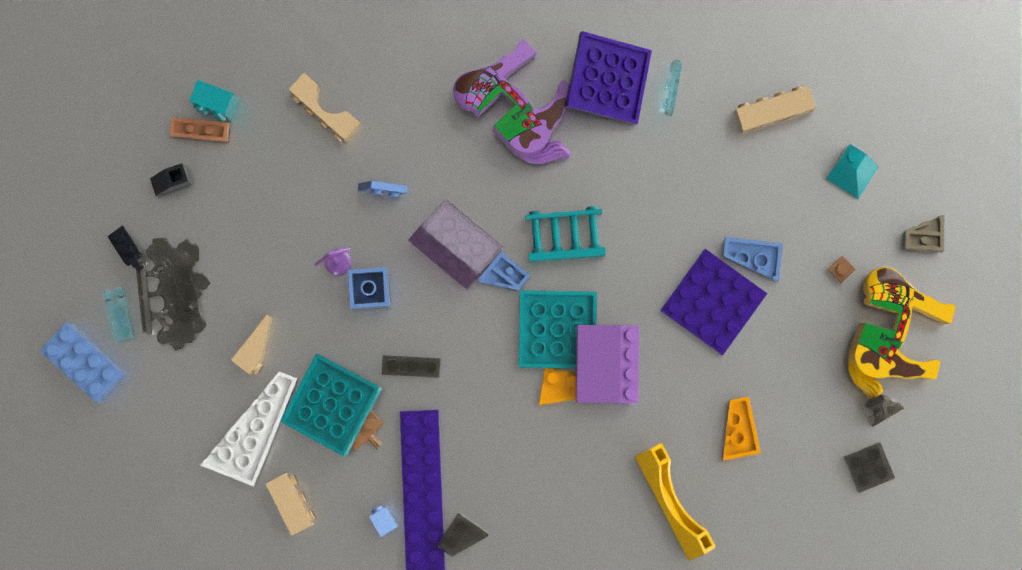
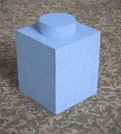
[369,505,399,537]

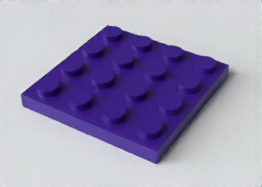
[565,31,652,125]
[660,249,768,356]

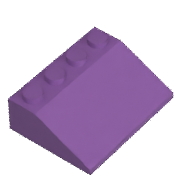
[576,325,639,404]

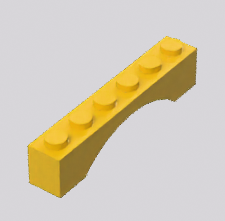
[635,443,716,560]

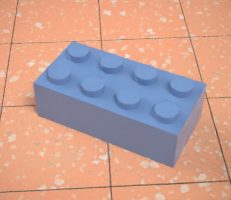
[40,322,127,403]

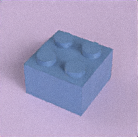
[348,267,391,310]

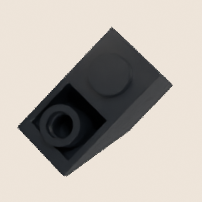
[150,163,192,197]

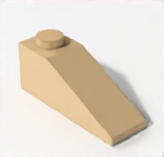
[231,315,272,375]

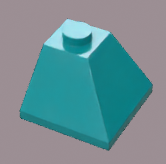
[826,144,879,199]

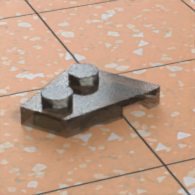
[864,394,904,427]

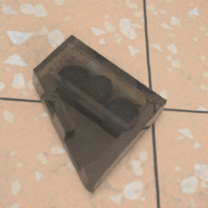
[436,513,489,557]

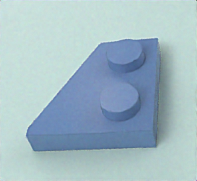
[478,252,531,291]

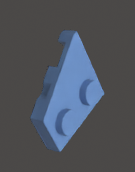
[358,181,407,197]

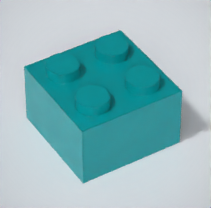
[189,80,239,122]

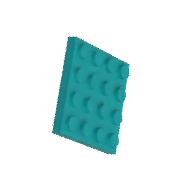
[519,290,597,368]
[280,353,382,457]

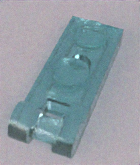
[662,60,682,116]
[104,286,135,343]

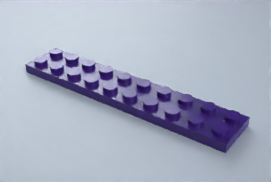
[400,410,445,570]

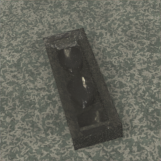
[381,355,440,378]

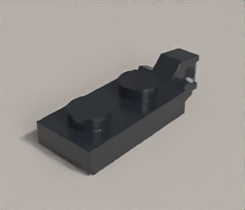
[107,225,144,272]

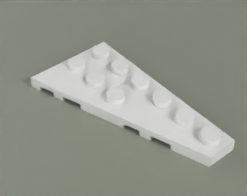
[201,371,298,486]

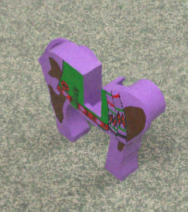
[453,39,571,164]

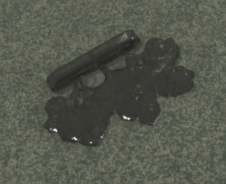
[136,238,211,351]

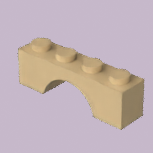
[289,73,362,143]

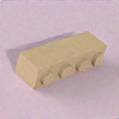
[734,85,816,133]

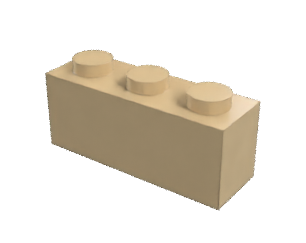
[266,472,315,536]

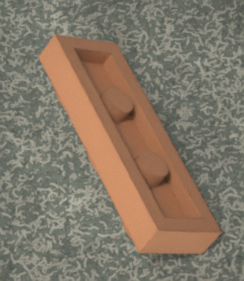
[169,117,229,142]

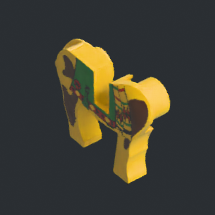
[848,267,956,404]

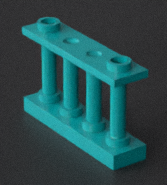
[525,206,606,263]

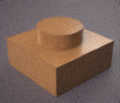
[827,256,856,283]

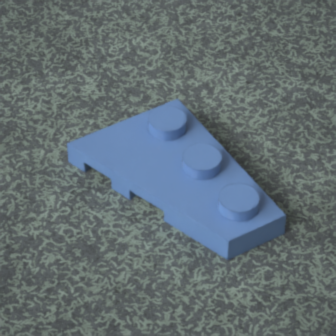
[723,237,783,282]

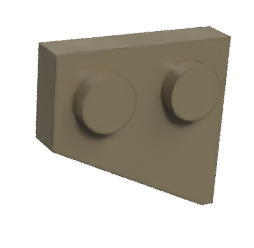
[904,215,944,253]

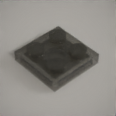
[843,442,895,493]

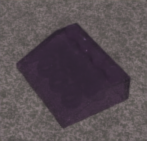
[408,199,504,291]

